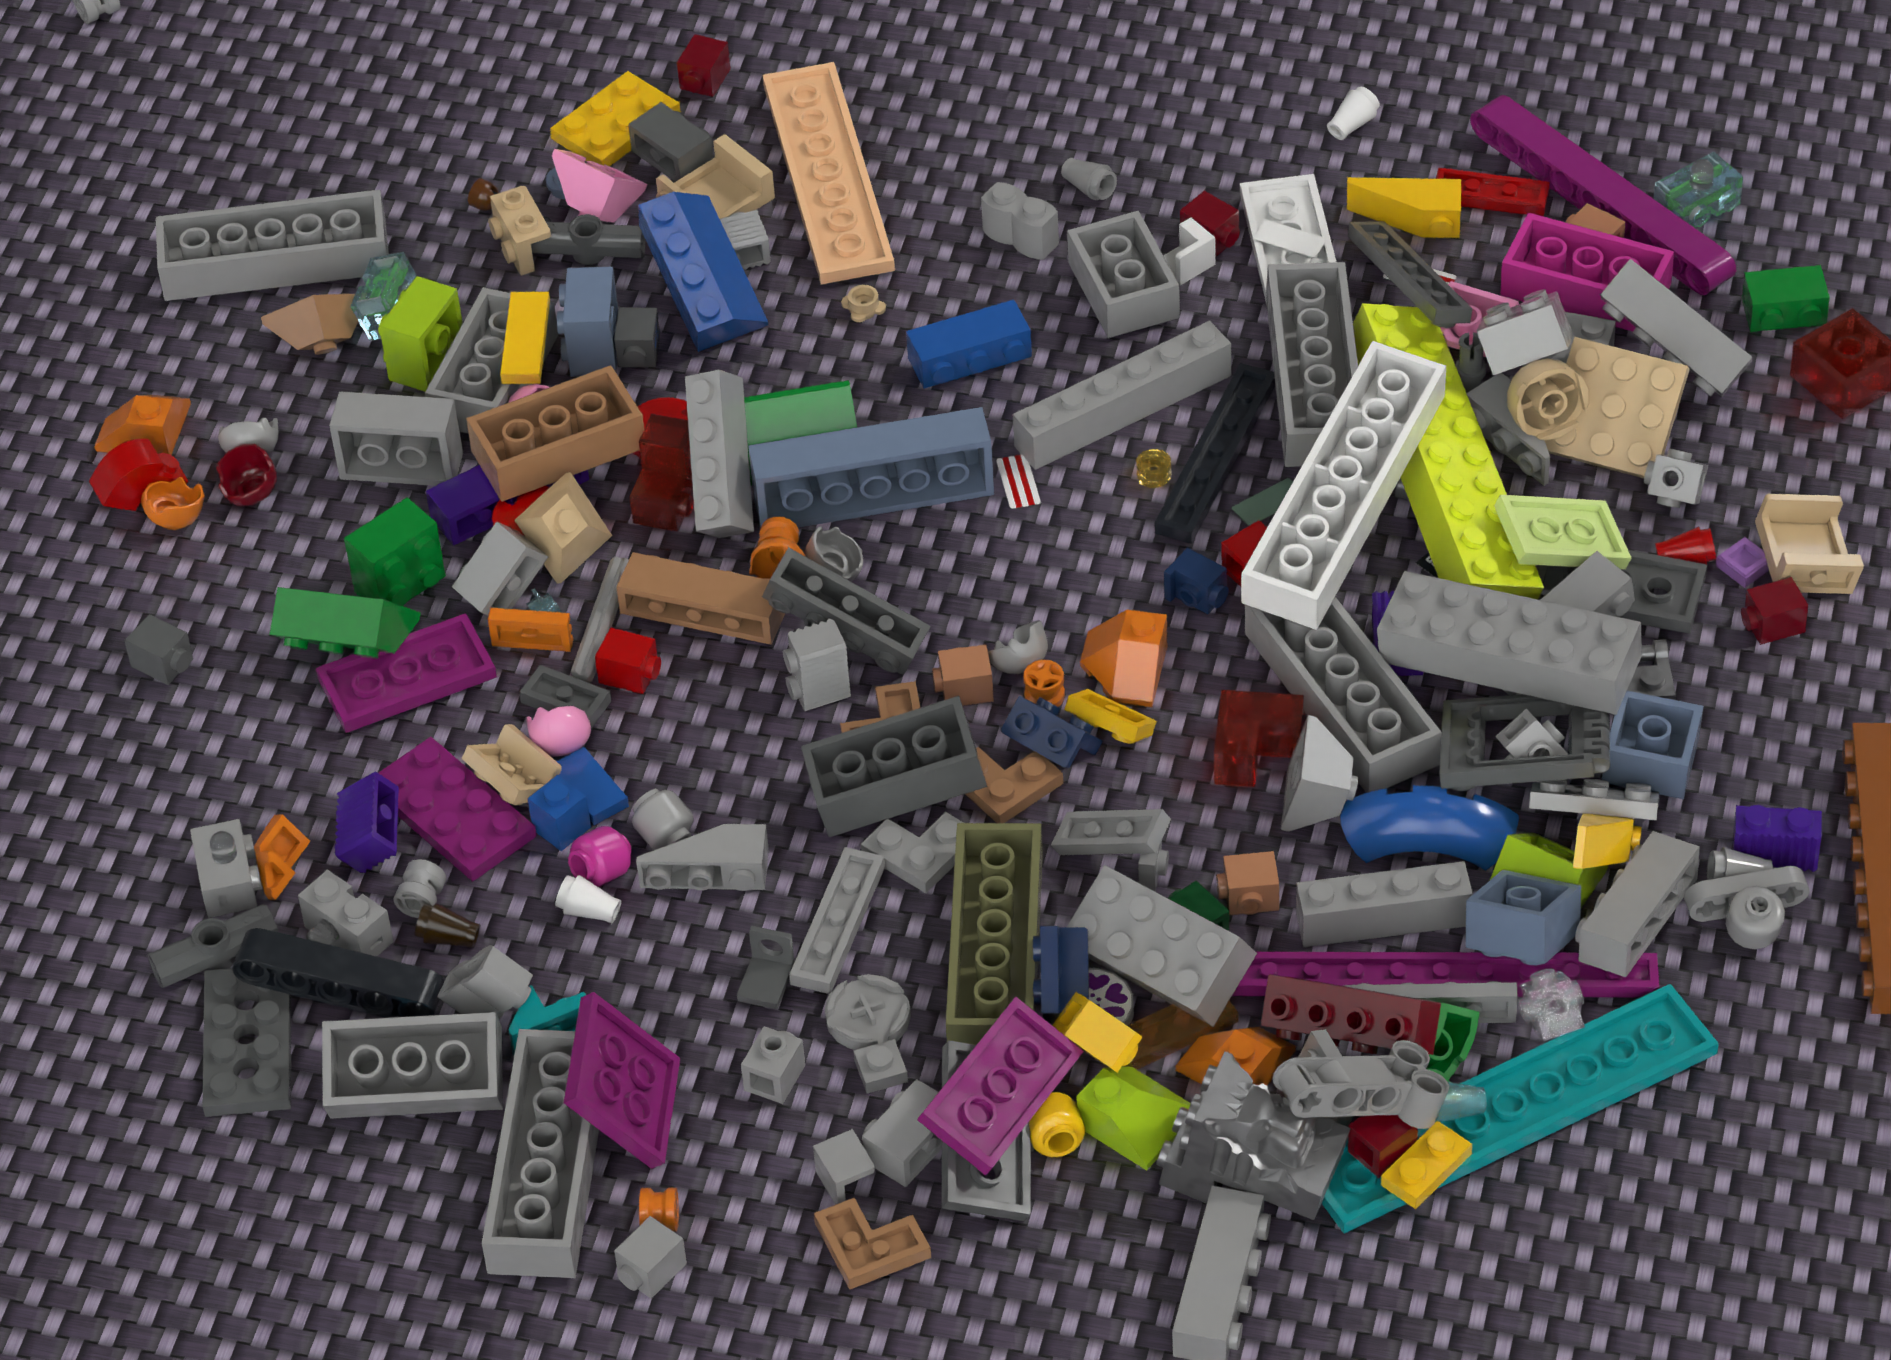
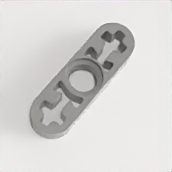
[1684,866,1810,922]

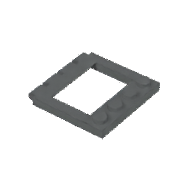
[1440,694,1610,791]

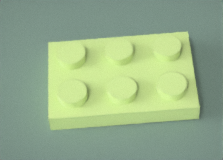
[1494,495,1632,569]

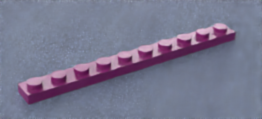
[1232,952,1659,998]

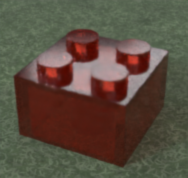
[1790,308,1891,419]

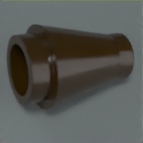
[415,903,481,948]

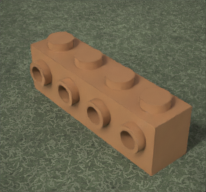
[616,552,785,645]

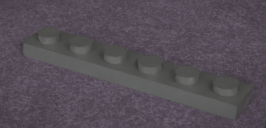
[1348,221,1472,328]

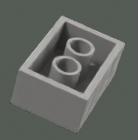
[1067,210,1180,338]
[329,392,463,486]

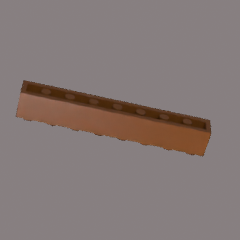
[1842,723,1891,1014]

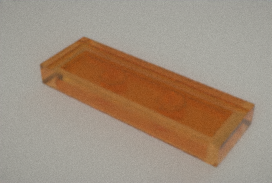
[1122,1001,1239,1070]

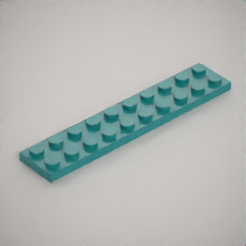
[1322,984,1719,1234]

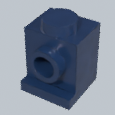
[1164,547,1229,614]

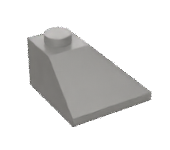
[1281,715,1358,832]

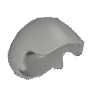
[218,418,278,454]
[804,526,863,582]
[988,620,1048,674]

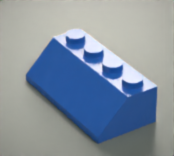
[638,192,768,352]

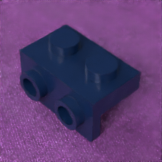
[1001,696,1103,768]
[1033,926,1089,1014]

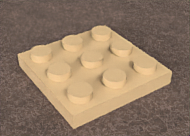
[1544,336,1690,478]

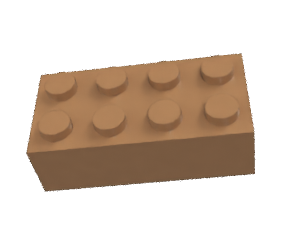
[466,365,646,502]

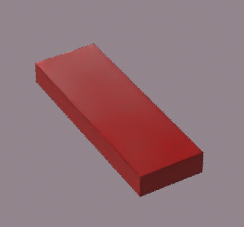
[1436,168,1550,217]

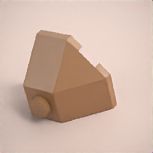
[261,293,367,355]

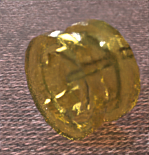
[1136,449,1171,488]

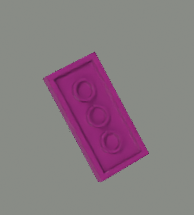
[316,613,497,733]
[379,737,537,882]
[917,997,1084,1175]

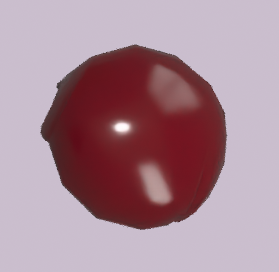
[216,444,277,506]

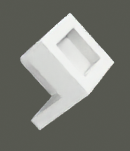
[1164,218,1216,286]

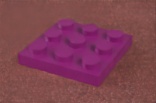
[563,992,680,1169]

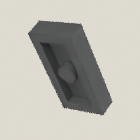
[519,665,611,729]

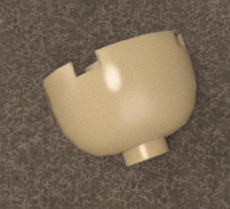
[1507,358,1589,441]

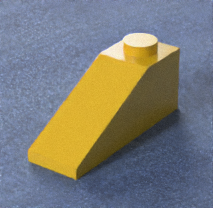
[1347,177,1461,238]
[1573,813,1642,869]

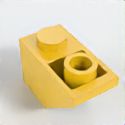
[1052,992,1142,1073]

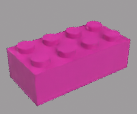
[1500,213,1674,331]

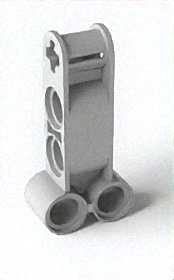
[1272,1040,1449,1129]

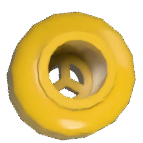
[1029,1092,1085,1157]

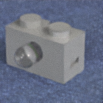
[190,819,262,918]
[298,870,394,956]

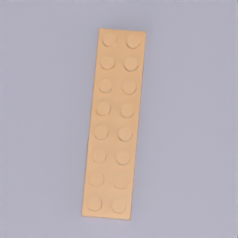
[763,62,895,285]

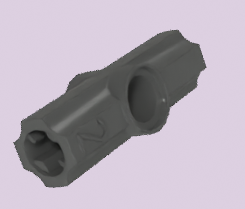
[531,214,646,265]
[147,904,278,988]

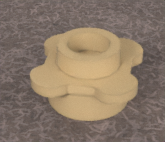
[841,285,886,322]

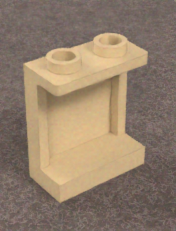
[656,134,775,219]
[1755,494,1864,594]

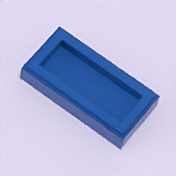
[556,747,629,825]

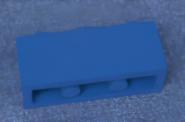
[906,300,1032,389]

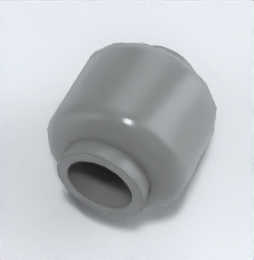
[632,788,694,850]
[1725,886,1785,950]

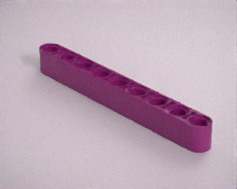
[1470,95,1737,295]

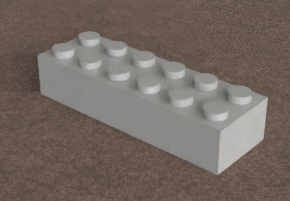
[156,190,389,301]
[1266,262,1358,467]
[1377,571,1642,715]
[1245,597,1442,793]
[482,1029,599,1278]

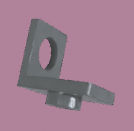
[737,926,795,1009]

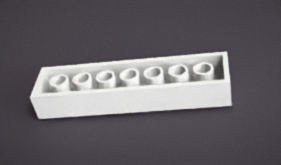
[1241,341,1446,630]

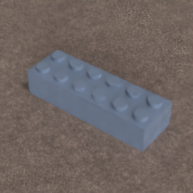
[748,407,994,528]

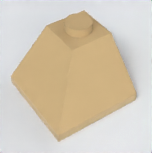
[515,472,612,584]

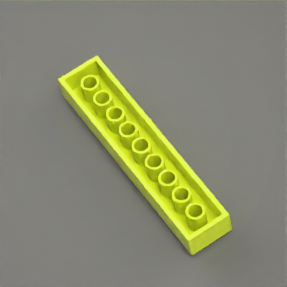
[1353,303,1544,600]

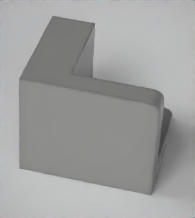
[813,1129,875,1205]

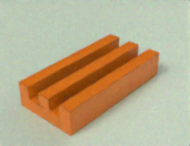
[488,608,574,652]

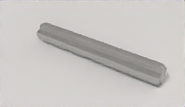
[571,556,629,683]

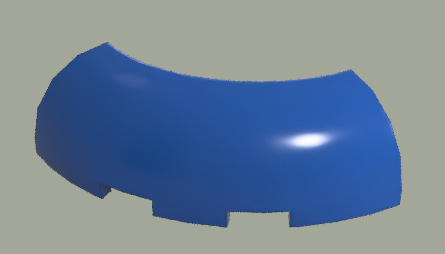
[1340,785,1519,871]

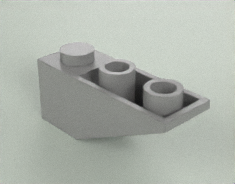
[1467,373,1550,486]
[636,824,769,891]

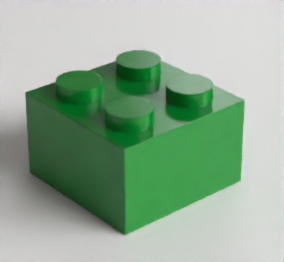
[344,497,446,606]

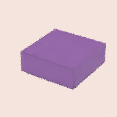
[1716,537,1769,588]

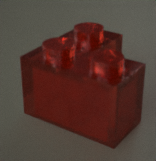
[630,414,694,532]
[1214,690,1304,787]

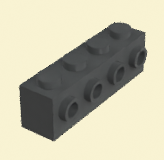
[762,547,931,675]

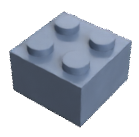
[557,267,619,377]
[1602,691,1704,799]
[1466,870,1581,965]

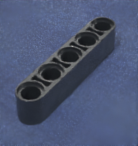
[232,928,445,1018]

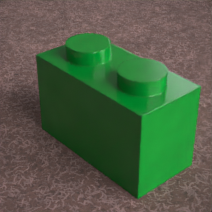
[1742,265,1830,332]

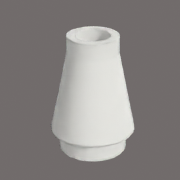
[1327,87,1380,140]
[555,875,621,924]

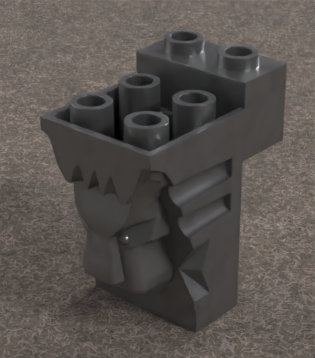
[1156,1051,1351,1220]

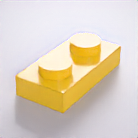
[1064,689,1157,744]
[1381,1121,1472,1209]

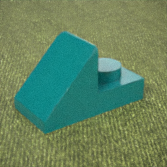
[508,985,586,1057]

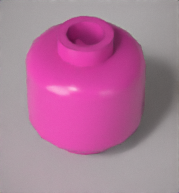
[568,826,631,887]

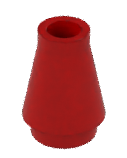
[1655,526,1716,565]

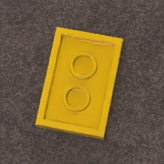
[550,71,681,166]

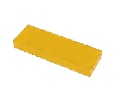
[500,292,550,384]

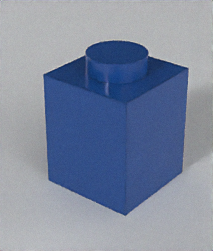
[527,775,591,851]

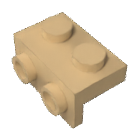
[488,186,551,276]
[462,724,562,805]

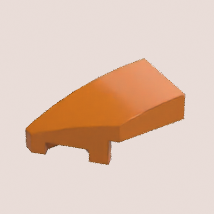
[254,814,310,900]

